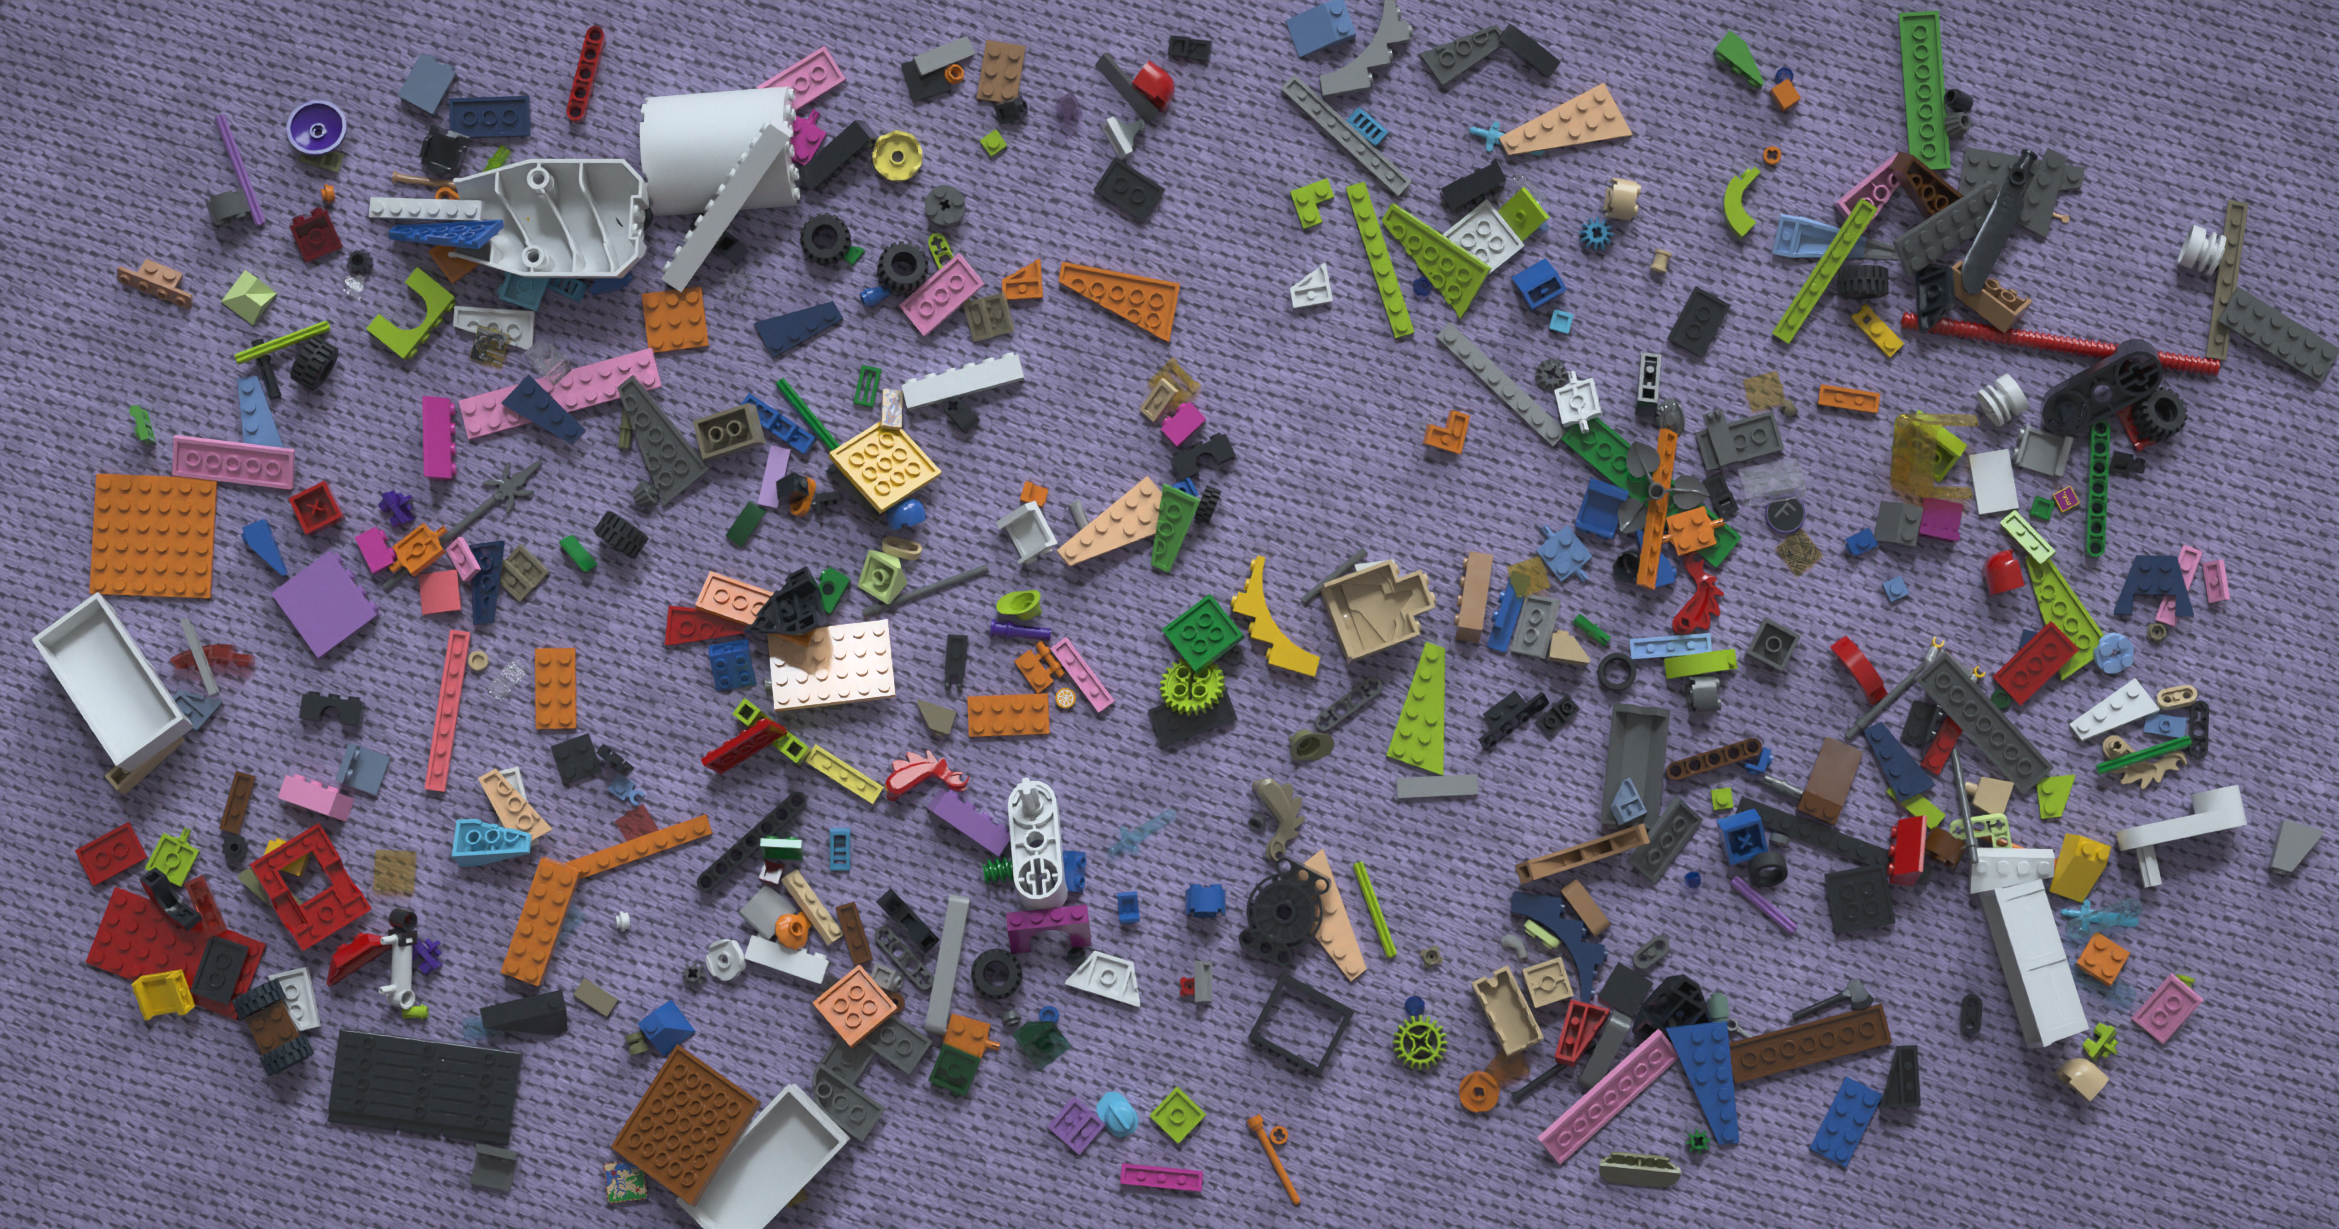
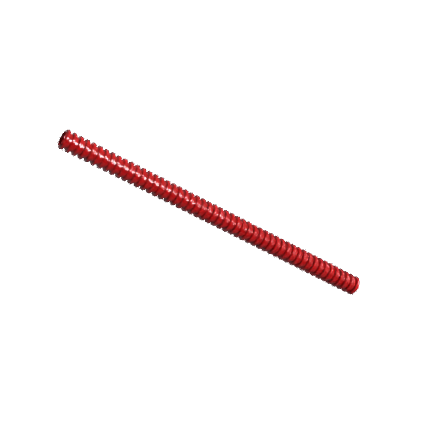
[1901,311,2220,377]

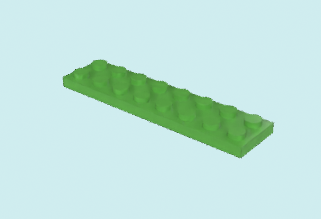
[1898,11,1951,171]

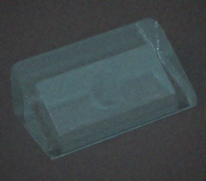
[462,1017,505,1038]

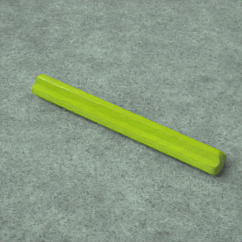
[234,321,330,365]
[1353,861,1397,958]

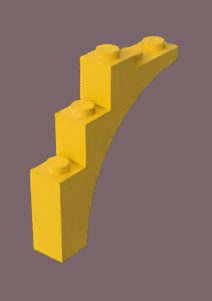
[1230,555,1320,678]

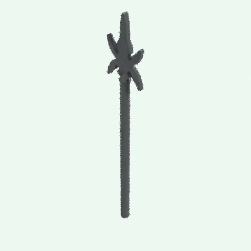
[382,460,542,591]

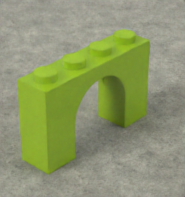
[366,267,457,361]
[732,698,811,766]

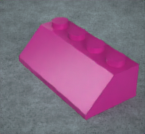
[422,396,457,481]

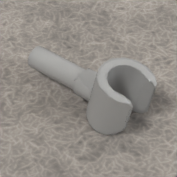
[1727,1019,1752,1038]

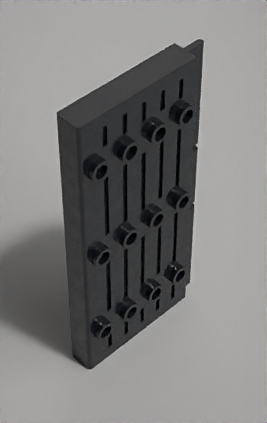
[328,1028,523,1145]

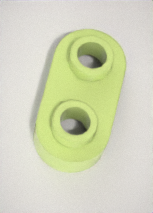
[1524,918,1561,949]

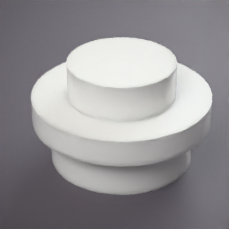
[615,911,630,932]

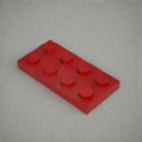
[1992,621,2080,706]
[701,718,788,774]

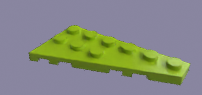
[1381,203,1492,319]
[2024,556,2104,681]
[1386,642,1445,776]

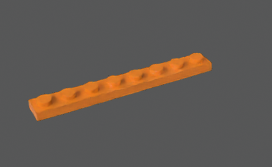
[1637,428,1678,590]
[565,814,713,880]

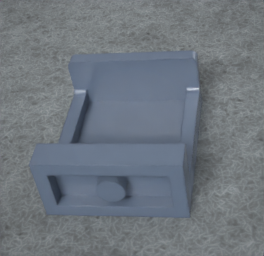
[398,54,458,117]

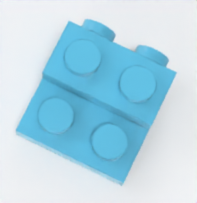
[497,272,550,312]

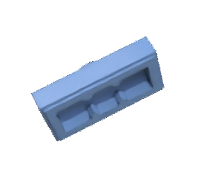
[2143,713,2187,738]

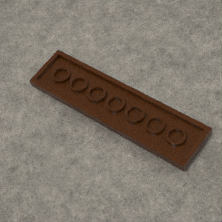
[1729,1003,1892,1084]

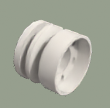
[2178,225,2226,276]
[1976,374,2029,427]

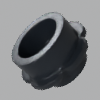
[1066,947,1086,966]

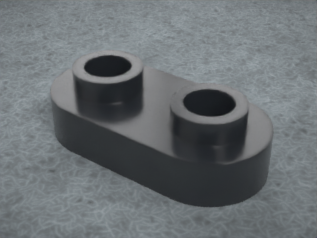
[1959,994,1983,1035]

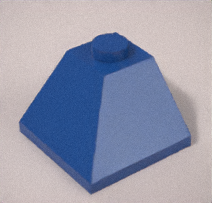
[637,999,696,1056]

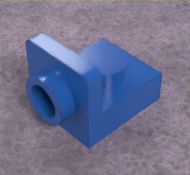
[1845,527,1879,557]

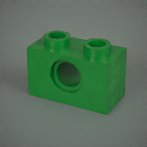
[818,567,851,615]

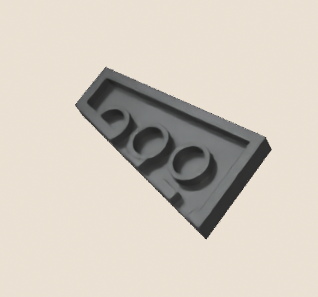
[1419,25,1503,87]
[2016,148,2066,238]

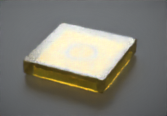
[373,850,417,892]

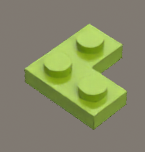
[1290,178,1334,230]

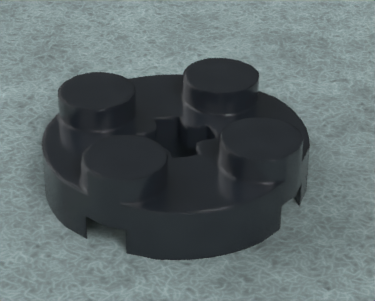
[596,743,635,777]

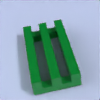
[853,365,882,408]

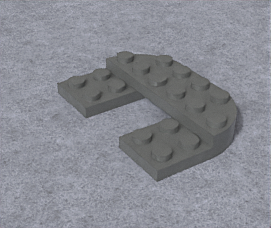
[812,1014,933,1142]

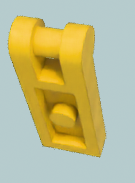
[1850,304,1904,358]

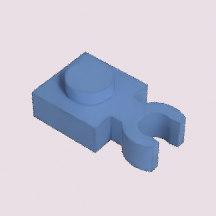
[607,773,645,806]

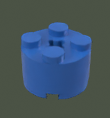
[1185,884,1226,918]

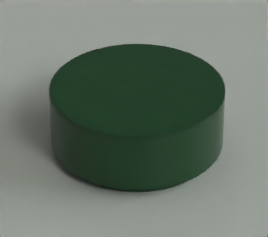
[1990,689,2011,709]

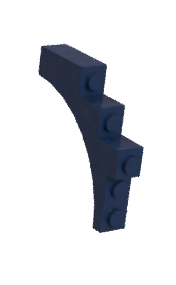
[1510,892,1608,1004]

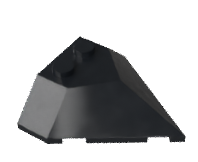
[743,566,828,635]
[1632,974,1712,1042]

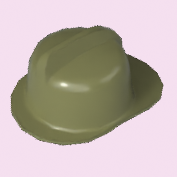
[1288,729,1334,761]

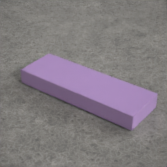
[758,445,791,509]

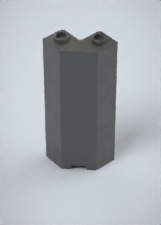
[1600,703,1670,833]

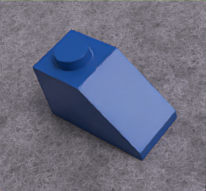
[589,270,633,296]

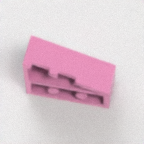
[278,774,354,821]

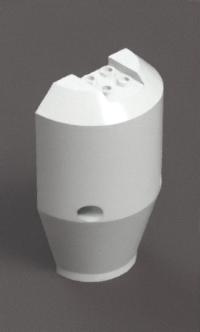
[448,159,649,278]

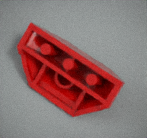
[326,932,392,987]

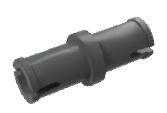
[1762,773,1804,801]

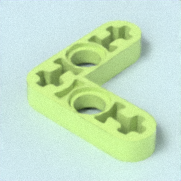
[1949,813,2012,849]

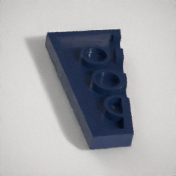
[501,375,586,445]
[469,540,505,625]
[1862,722,1936,803]

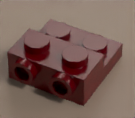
[289,207,343,262]

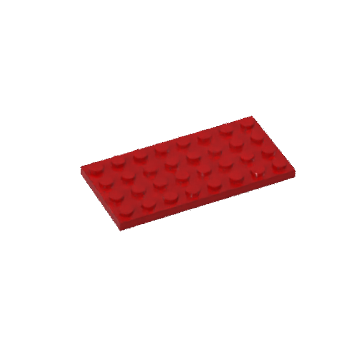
[85,886,267,1020]

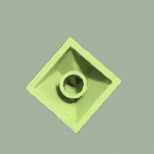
[221,270,277,325]
[858,550,907,604]

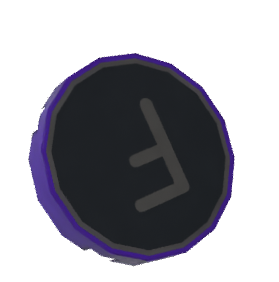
[1765,493,1806,534]

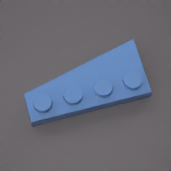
[237,376,284,448]

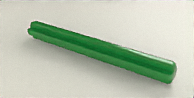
[776,378,840,451]
[2096,735,2192,775]

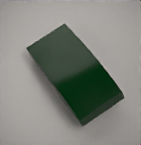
[725,501,766,547]

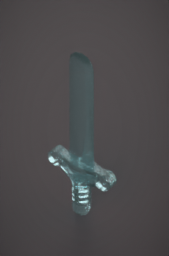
[1108,809,1177,854]

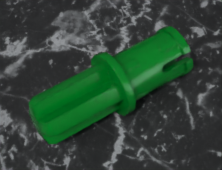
[1573,614,1611,647]

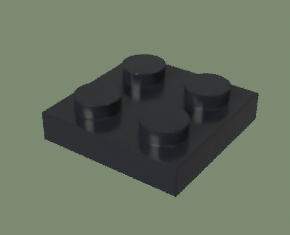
[550,733,602,785]

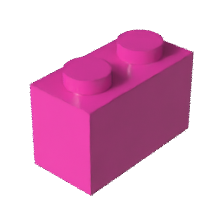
[1160,402,1206,448]
[354,527,397,575]

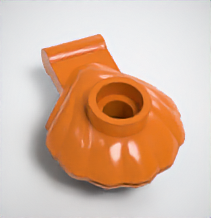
[775,910,813,950]

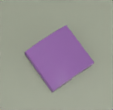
[1047,1096,1106,1155]

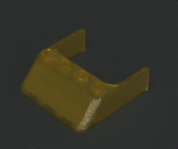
[1890,413,1979,499]

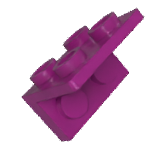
[1918,496,1963,544]

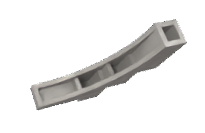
[1319,0,1413,99]

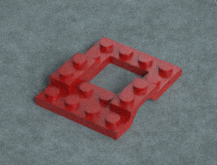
[249,823,372,952]

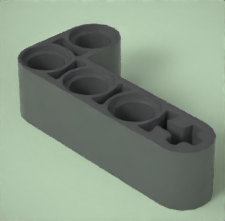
[1577,1009,1632,1090]

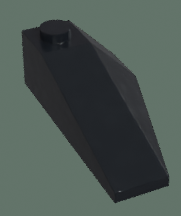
[479,990,568,1035]

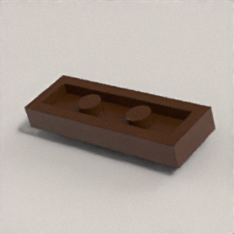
[219,771,257,835]
[835,901,873,966]

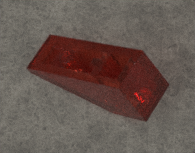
[184,875,228,939]

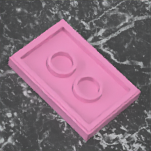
[2131,973,2203,1044]

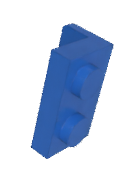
[1053,851,1086,893]

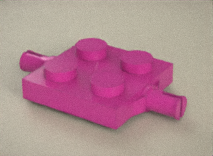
[790,109,827,166]

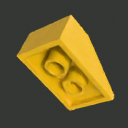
[2049,833,2111,903]

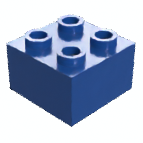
[1716,809,1768,865]

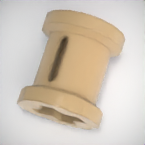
[1649,249,1672,274]

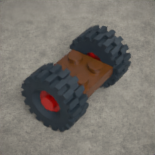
[231,979,315,1076]

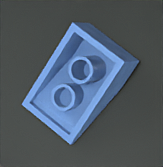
[1286,0,1356,58]

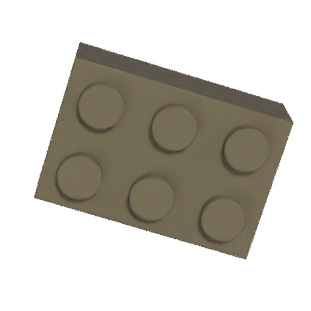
[693,403,766,461]

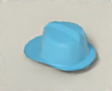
[1096,1092,1138,1137]

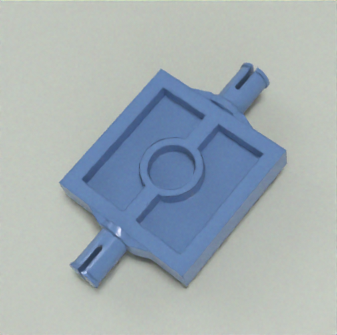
[1536,524,1593,583]

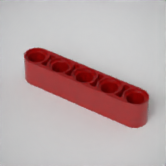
[566,26,606,124]

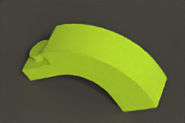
[1722,167,1760,240]
[1664,649,1738,679]

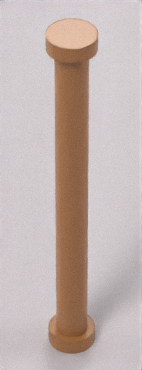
[392,171,457,190]

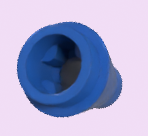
[859,286,891,308]

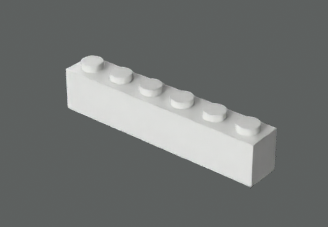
[901,352,1025,411]

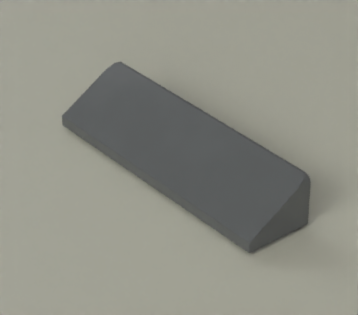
[1095,52,1158,124]

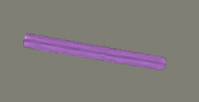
[215,114,265,227]

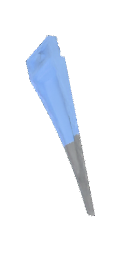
[1772,214,1900,260]

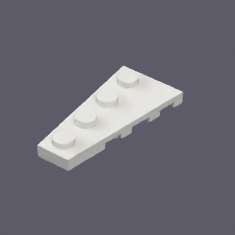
[2069,679,2160,742]

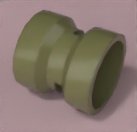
[624,1031,649,1056]

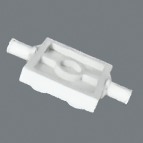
[1555,371,1603,434]

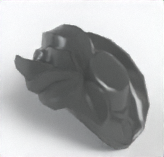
[1655,397,1685,437]

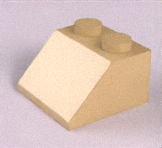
[1547,630,1590,666]

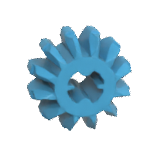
[1579,217,1614,251]

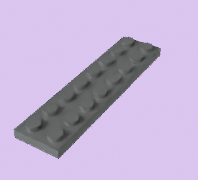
[1915,651,2054,795]

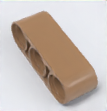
[1560,879,1611,937]

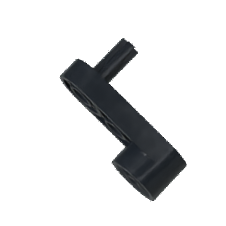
[2041,339,2163,436]

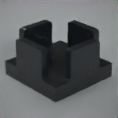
[419,125,470,176]

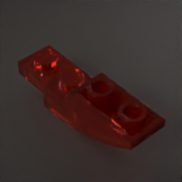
[170,644,255,670]

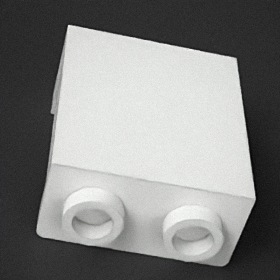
[996,501,1058,565]

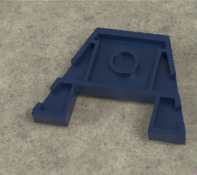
[2114,555,2194,618]

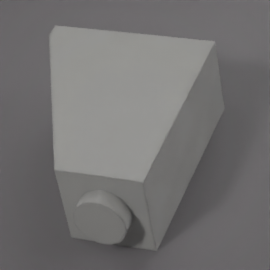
[2268,820,2324,875]

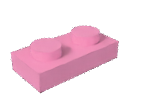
[446,537,481,582]
[2202,559,2230,603]

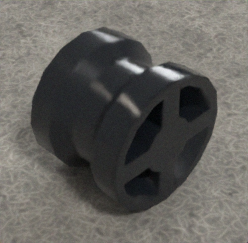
[1223,645,1243,666]

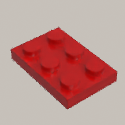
[75,822,149,886]

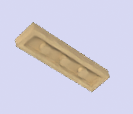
[781,869,843,945]

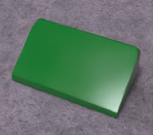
[559,535,597,574]

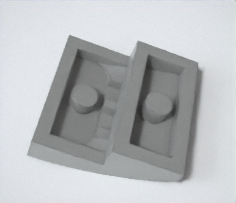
[738,884,797,940]

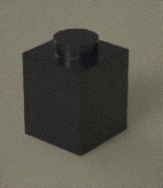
[776,472,809,505]

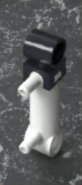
[379,908,418,1009]

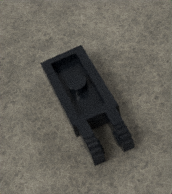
[944,634,968,692]

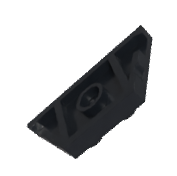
[1915,263,1955,334]

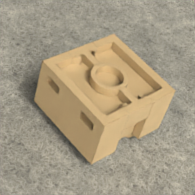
[1521,957,1574,1009]

